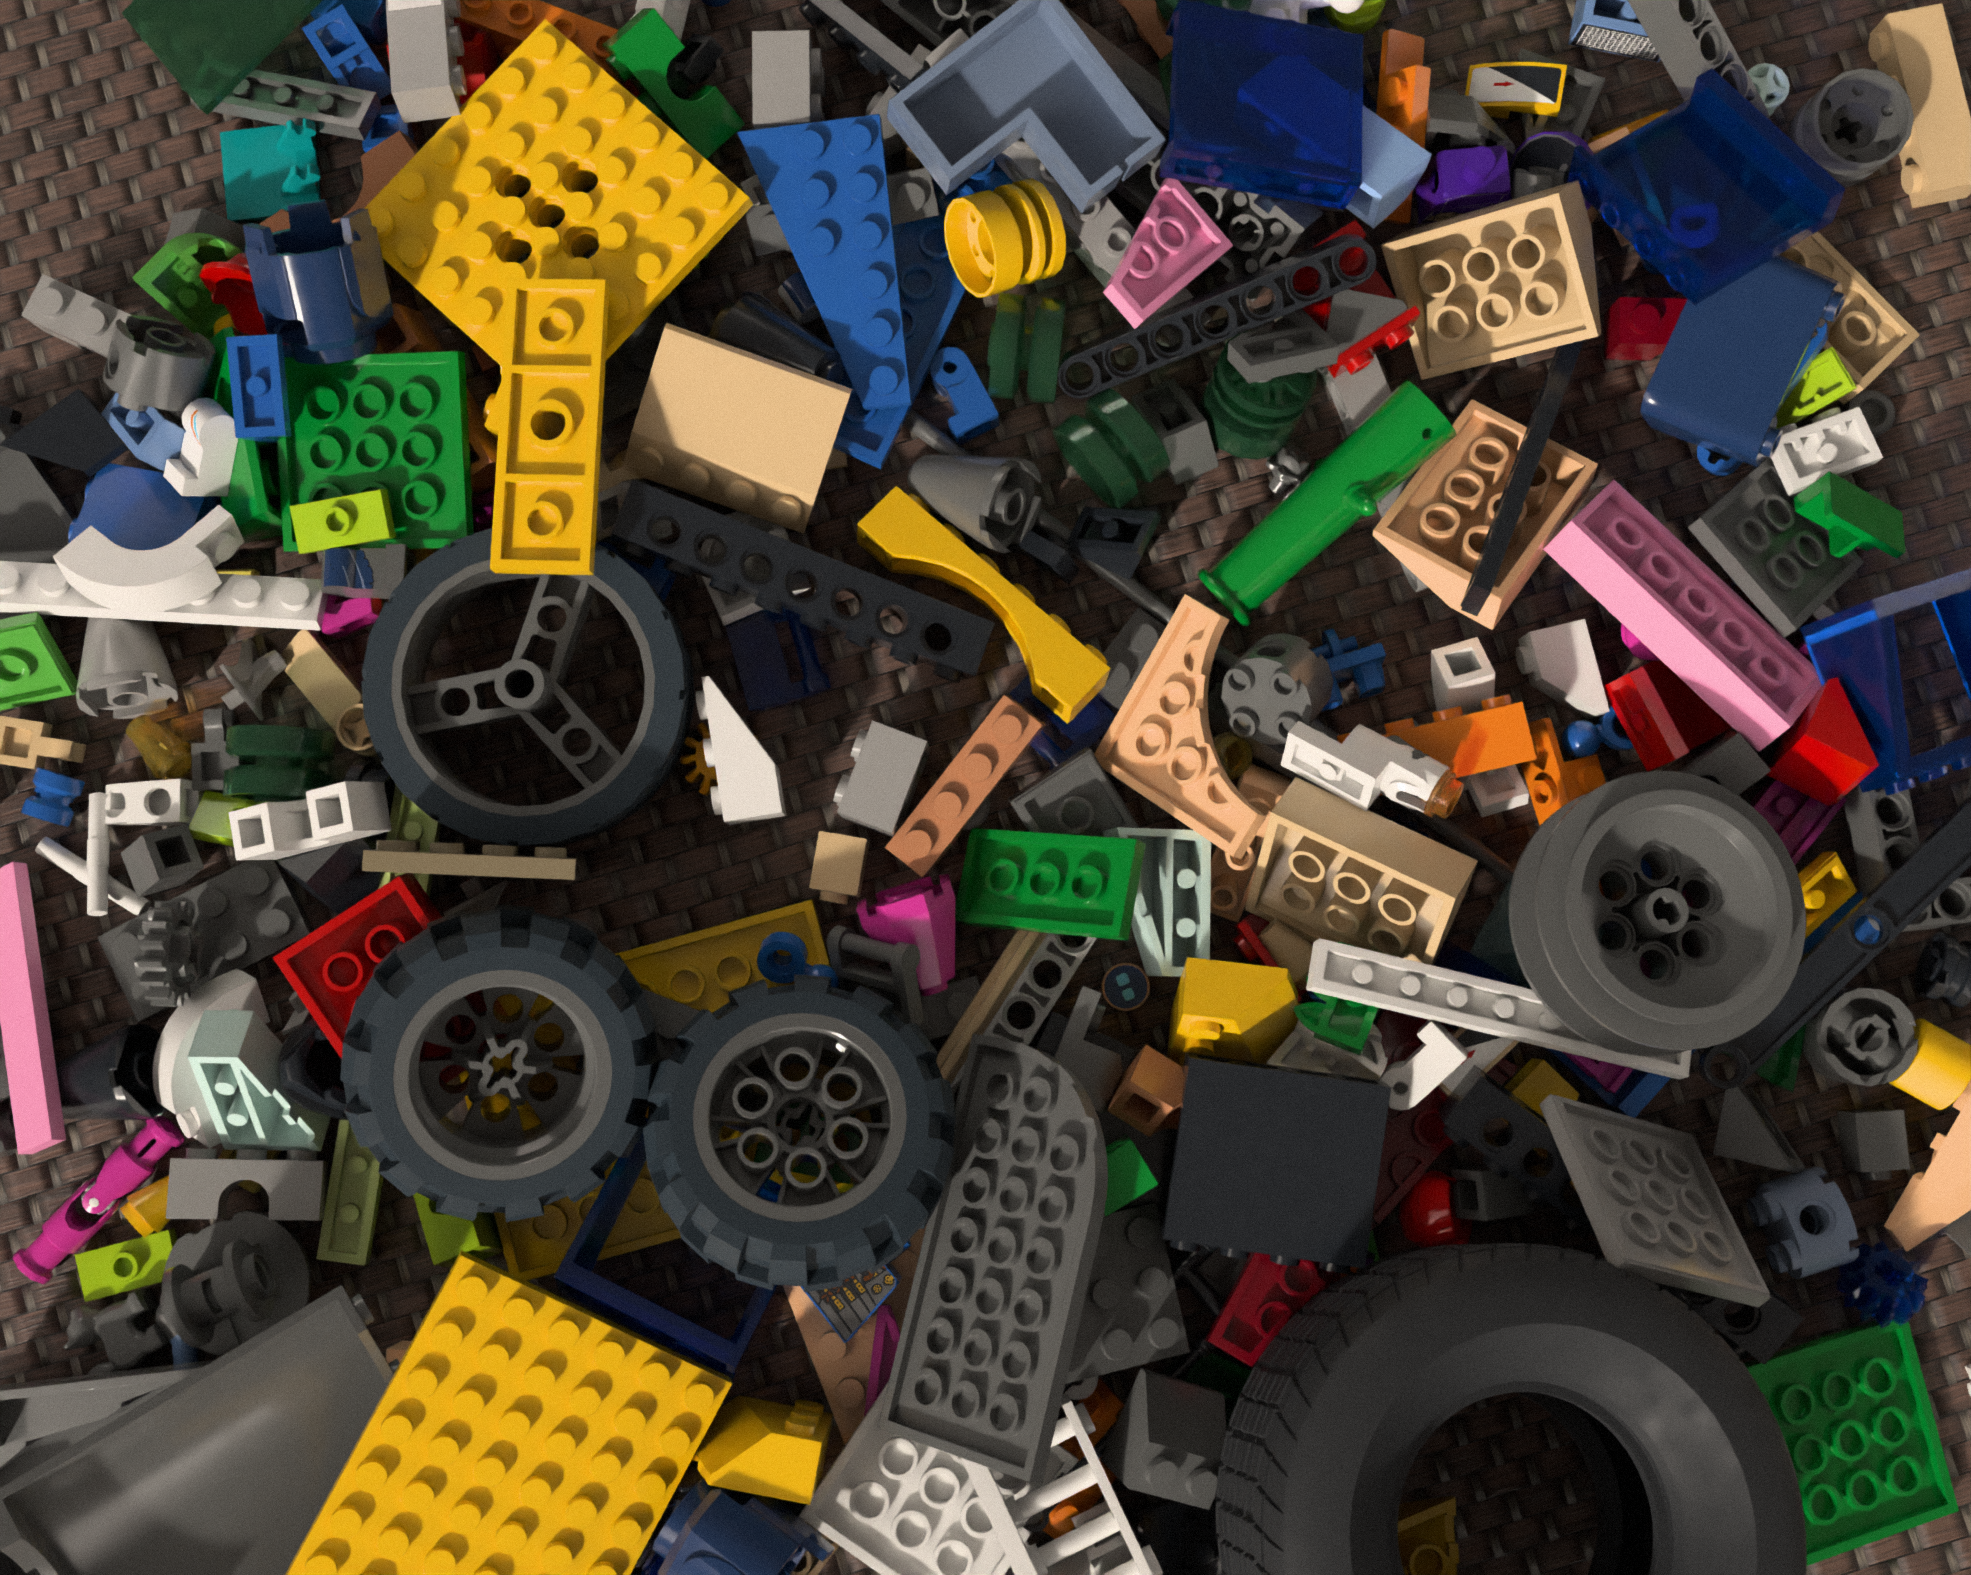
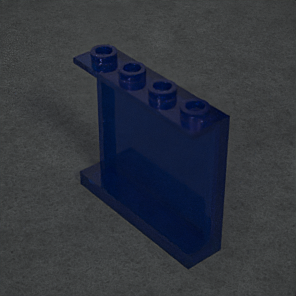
[1159,0,1363,210]
[1567,68,1845,305]

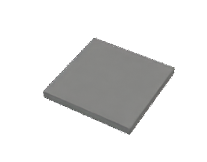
[1539,1094,1771,1307]

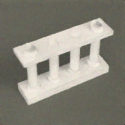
[961,1395,1163,1575]

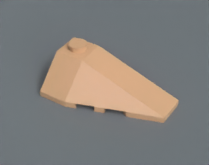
[1884,1080,1971,1251]

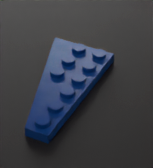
[737,114,913,411]

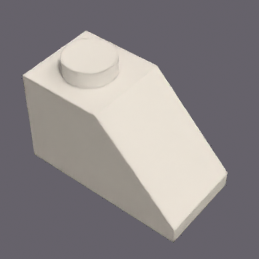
[1516,619,1610,719]

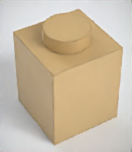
[809,831,870,905]

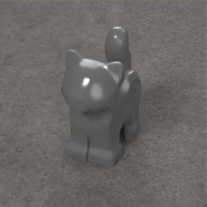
[63,1288,170,1375]

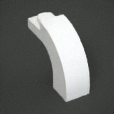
[53,505,244,613]
[1431,637,1529,817]
[153,968,270,1148]

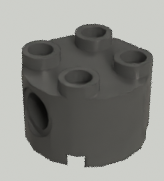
[103,315,216,418]
[1221,633,1333,745]
[1802,988,1918,1086]

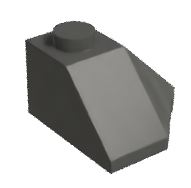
[1425,88,1515,165]

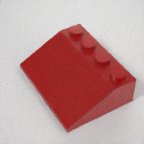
[273,873,508,1083]

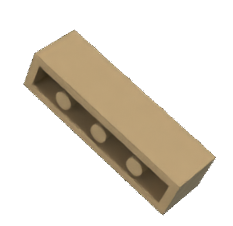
[1868,3,1971,208]

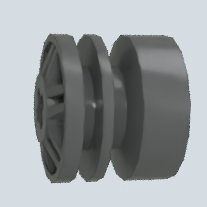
[1785,68,1914,191]

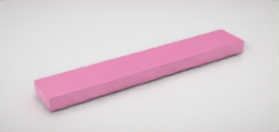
[0,862,66,1154]

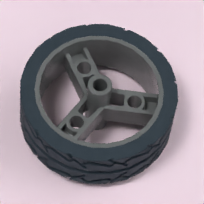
[361,528,695,846]

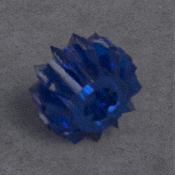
[1836,1240,1929,1329]

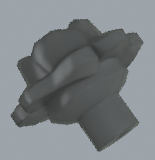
[1264,445,1313,495]

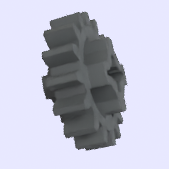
[134,901,204,1007]

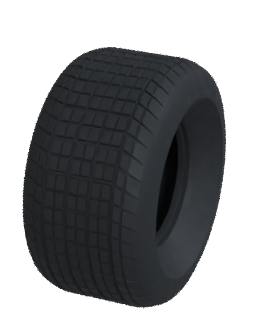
[1216,1243,1807,1575]

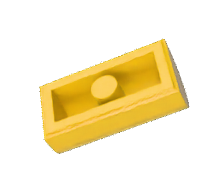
[1798,852,1857,939]

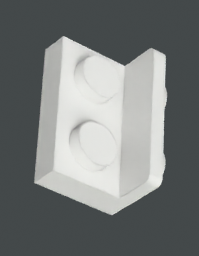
[1762,407,1883,496]

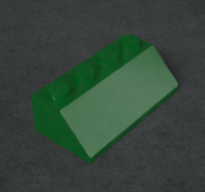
[204,327,283,544]

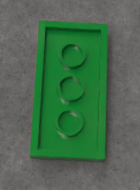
[955,828,1146,941]

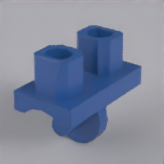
[1309,628,1386,712]

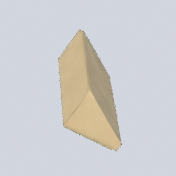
[280,629,363,732]

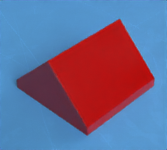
[1766,677,1879,806]

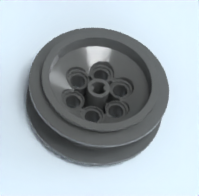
[1509,771,1806,1057]

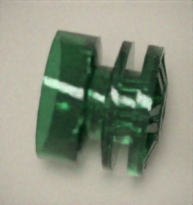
[1198,330,1317,460]

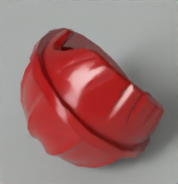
[199,253,268,336]
[1397,1171,1472,1248]

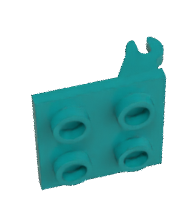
[220,118,321,223]

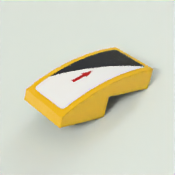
[1465,62,1567,119]

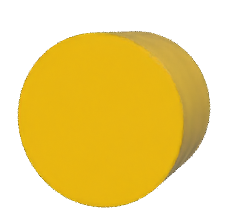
[1889,1018,1971,1110]

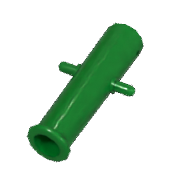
[1197,380,1457,626]

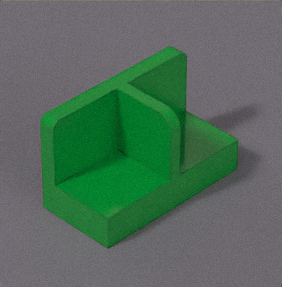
[1794,471,1906,558]

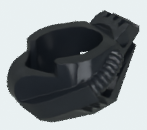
[278,1018,348,1121]

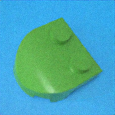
[132,233,244,340]

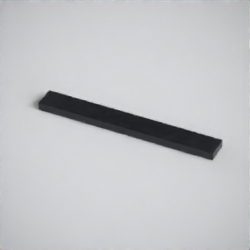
[1460,291,1602,616]

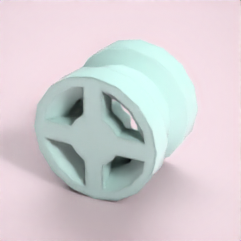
[1747,63,1790,117]

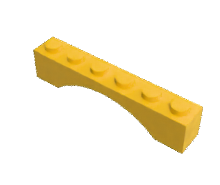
[857,486,1111,724]

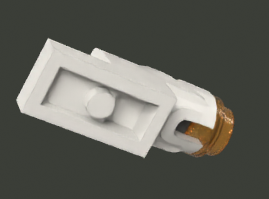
[1281,721,1464,819]

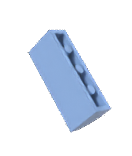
[1232,51,1432,228]

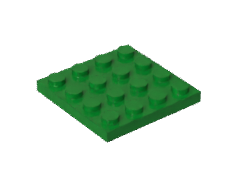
[277,351,474,552]
[1744,1314,1959,1566]

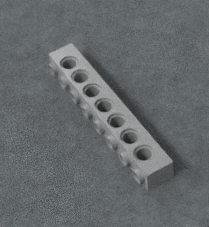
[923,28,1212,347]

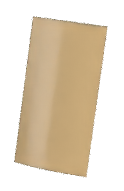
[1746,202,1920,405]

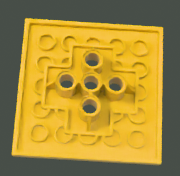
[364,19,753,367]

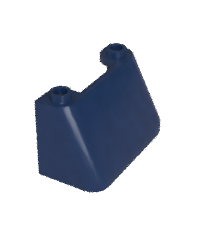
[1640,232,1846,467]

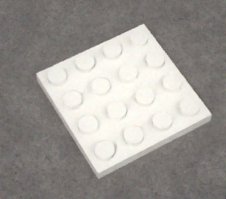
[799,1380,1078,1575]

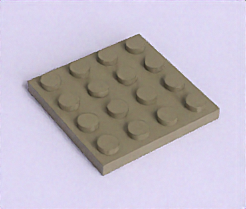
[362,840,577,880]

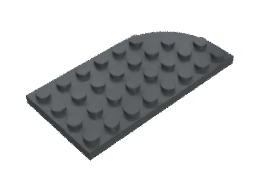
[878,1033,1108,1483]

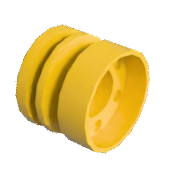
[944,178,1066,297]

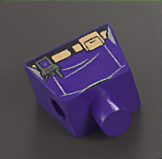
[1415,145,1511,224]

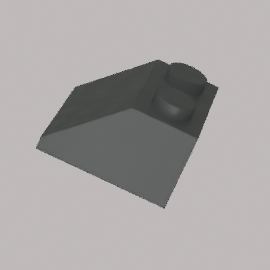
[1101,1368,1227,1510]

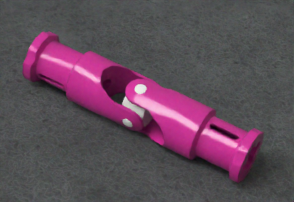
[13,1115,185,1284]

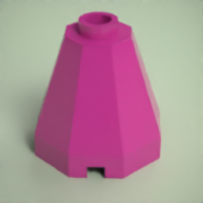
[857,874,955,996]

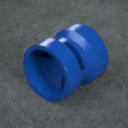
[21,767,85,827]

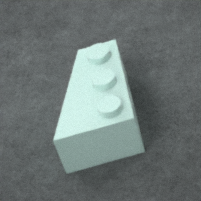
[1102,827,1211,977]
[187,1009,331,1151]

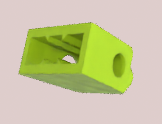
[413,1192,503,1268]

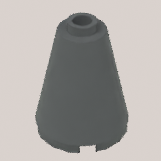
[907,454,1042,553]

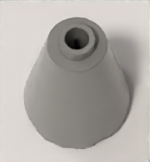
[76,617,179,719]

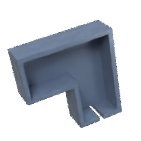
[887,0,1166,214]

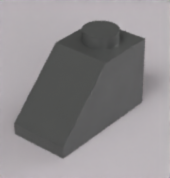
[1131,378,1219,485]

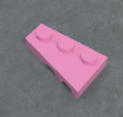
[1103,172,1233,329]

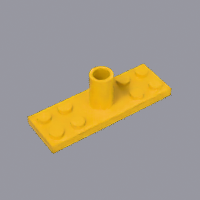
[490,278,610,575]

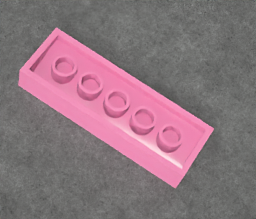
[1543,479,1828,752]

